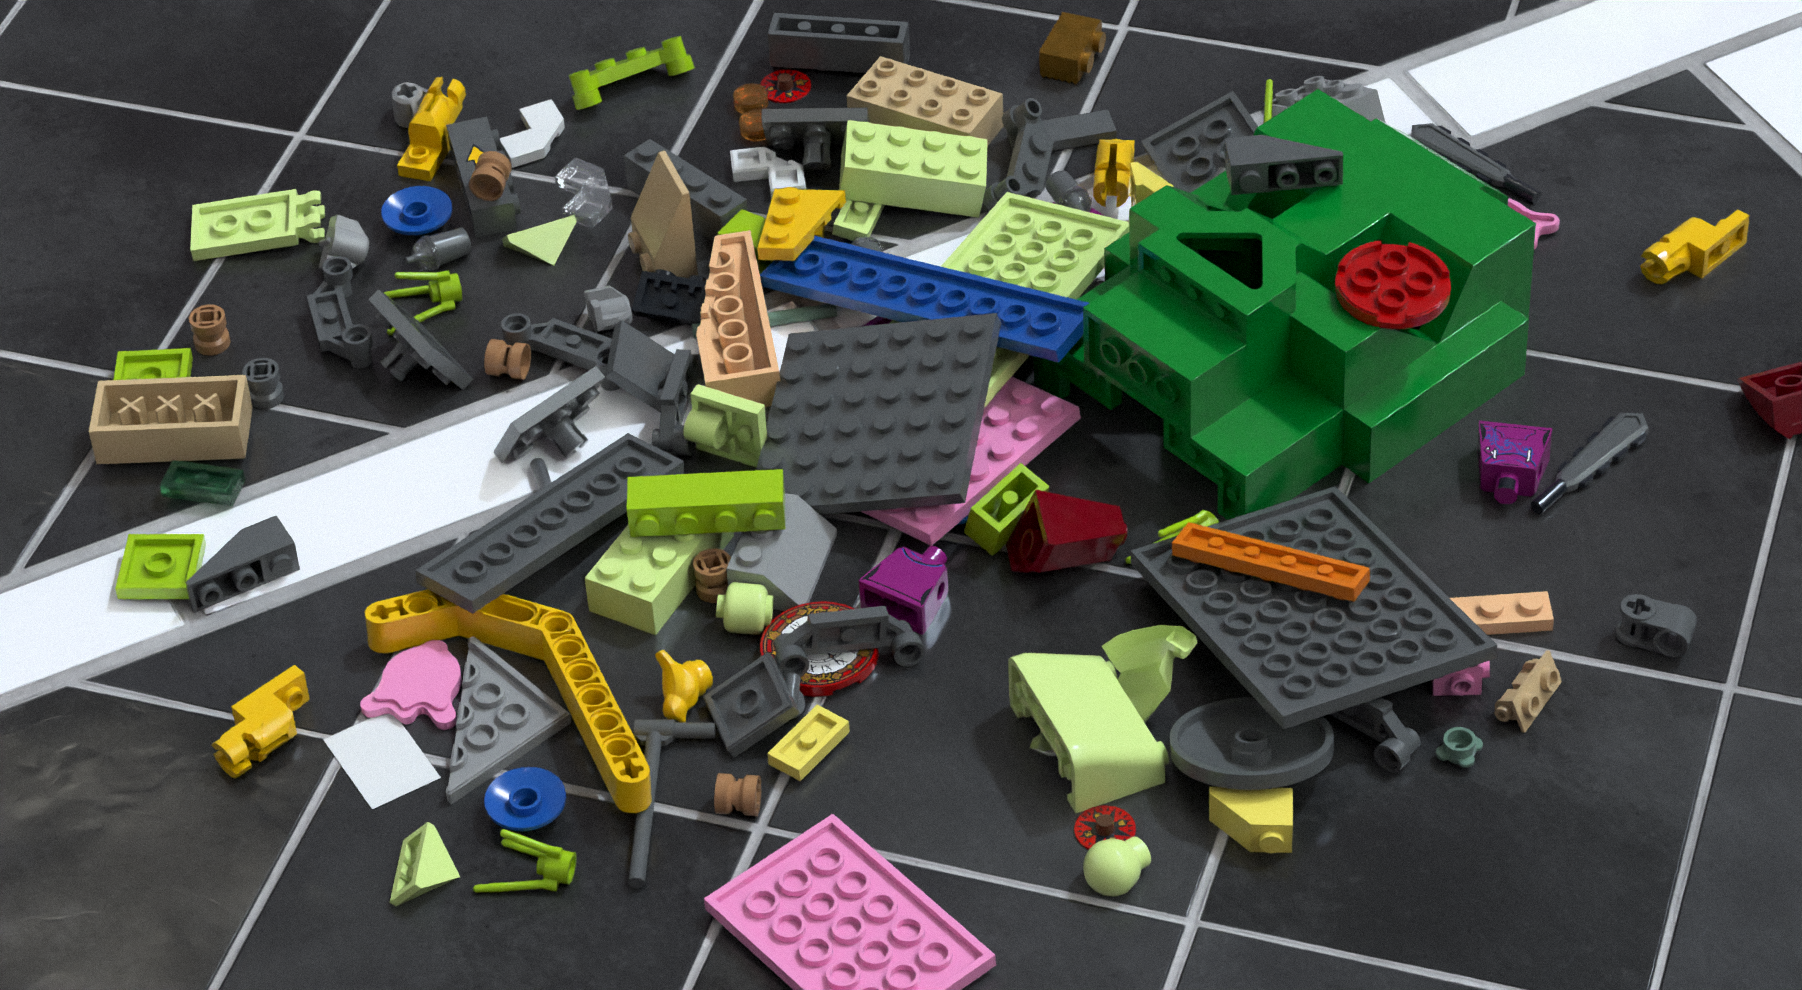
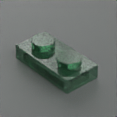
[159,460,246,506]

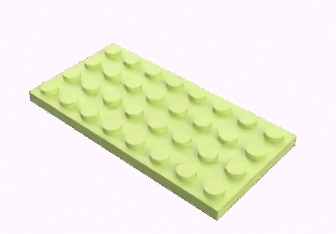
[890,192,1129,408]

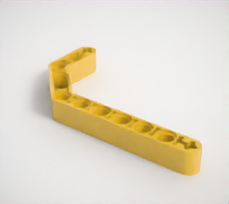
[365,589,652,813]

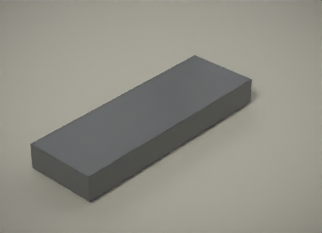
[1007,109,1117,152]

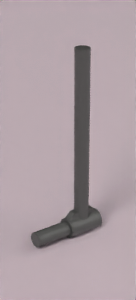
[628,719,716,888]

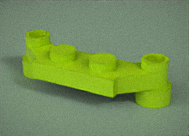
[569,36,695,110]

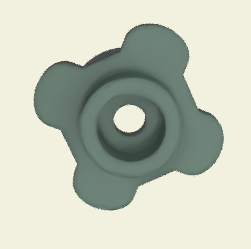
[1436,727,1483,767]

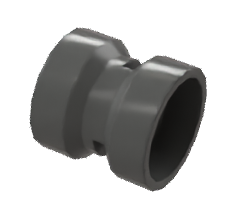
[242,358,284,410]

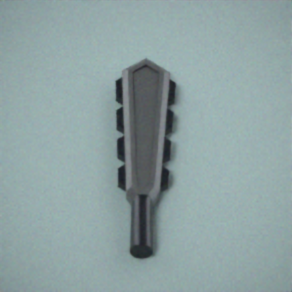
[1411,123,1541,204]
[1530,413,1649,514]

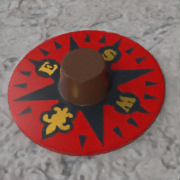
[760,70,811,103]
[1074,805,1136,850]

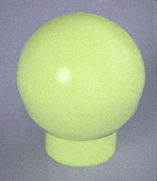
[1083,837,1151,896]

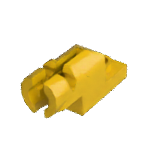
[397,77,466,181]
[1093,139,1135,208]
[1640,209,1750,284]
[211,665,310,778]

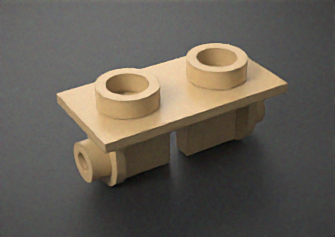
[1494,650,1562,733]

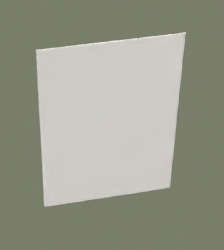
[323,714,441,809]

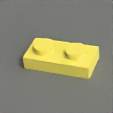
[767,705,850,781]

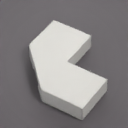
[500,99,565,168]
[730,147,806,199]

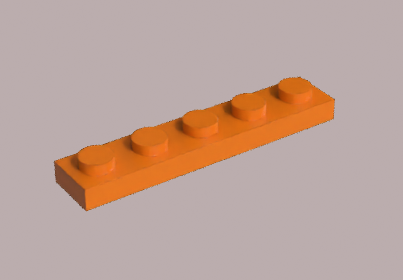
[1172,522,1370,602]

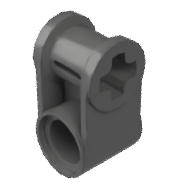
[1616,594,1697,657]

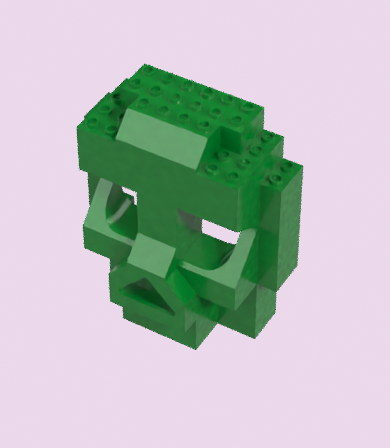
[1033,89,1536,520]

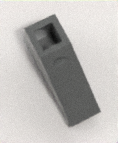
[1225,135,1343,195]
[186,515,300,613]

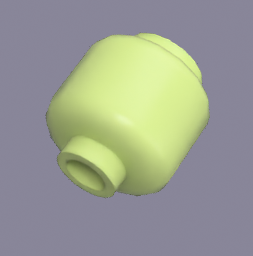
[716,582,774,635]

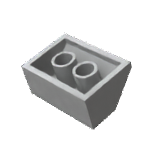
[726,493,837,611]

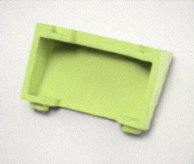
[1008,653,1169,813]

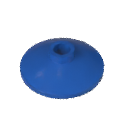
[381,186,452,235]
[484,767,566,831]

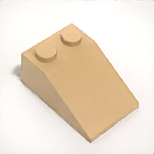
[628,151,698,278]

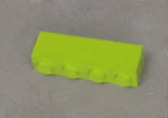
[627,469,786,537]

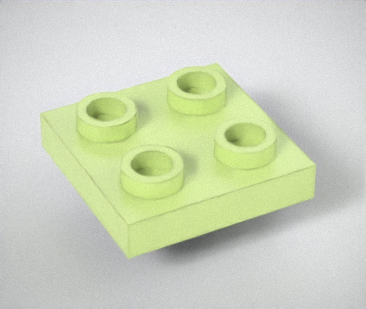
[684,384,768,467]

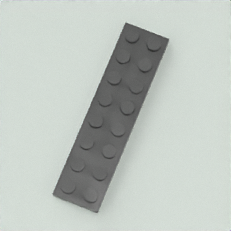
[415,433,684,614]

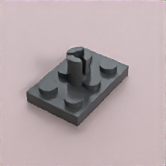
[762,108,870,172]
[368,289,473,390]
[493,366,605,463]

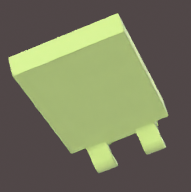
[190,189,325,261]

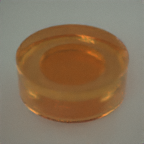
[733,83,768,115]
[739,110,766,141]

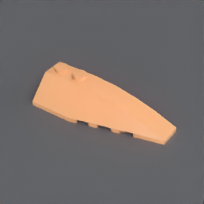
[696,230,781,408]

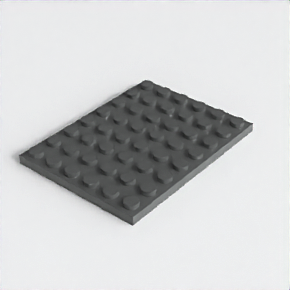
[1130,486,1497,729]

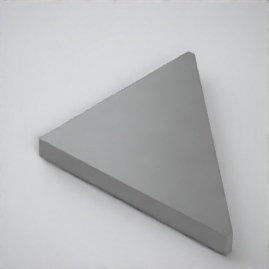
[446,636,571,805]

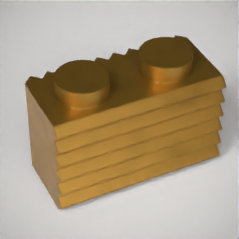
[1039,12,1106,84]

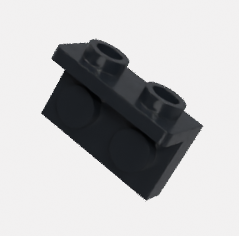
[631,269,707,325]

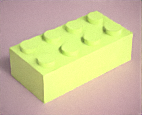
[839,120,988,218]
[585,525,734,635]

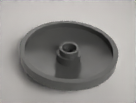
[1170,697,1334,790]

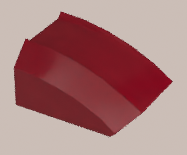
[1737,362,1802,439]

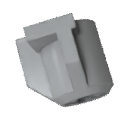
[391,82,428,128]
[318,215,369,270]
[584,285,633,333]

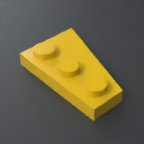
[757,187,846,261]

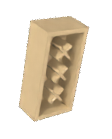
[847,56,1003,146]
[89,375,253,464]

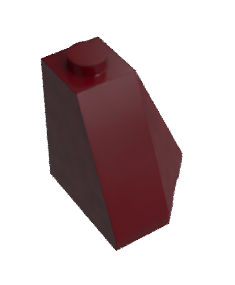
[1006,490,1128,572]

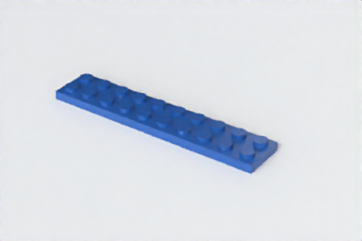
[760,236,1089,362]

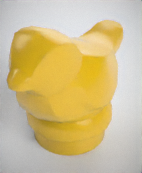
[655,650,713,723]

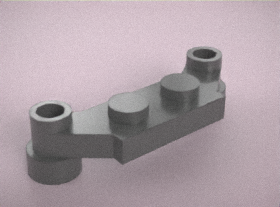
[983,98,1054,211]
[306,256,373,369]
[501,313,621,391]
[652,349,704,456]
[773,606,925,678]
[1329,697,1421,773]

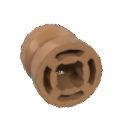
[469,151,512,201]
[189,304,231,356]
[484,339,531,380]
[693,548,731,603]
[714,773,761,816]

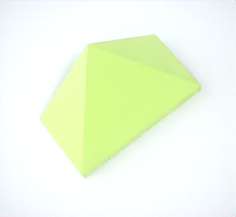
[502,215,577,266]
[390,822,460,906]

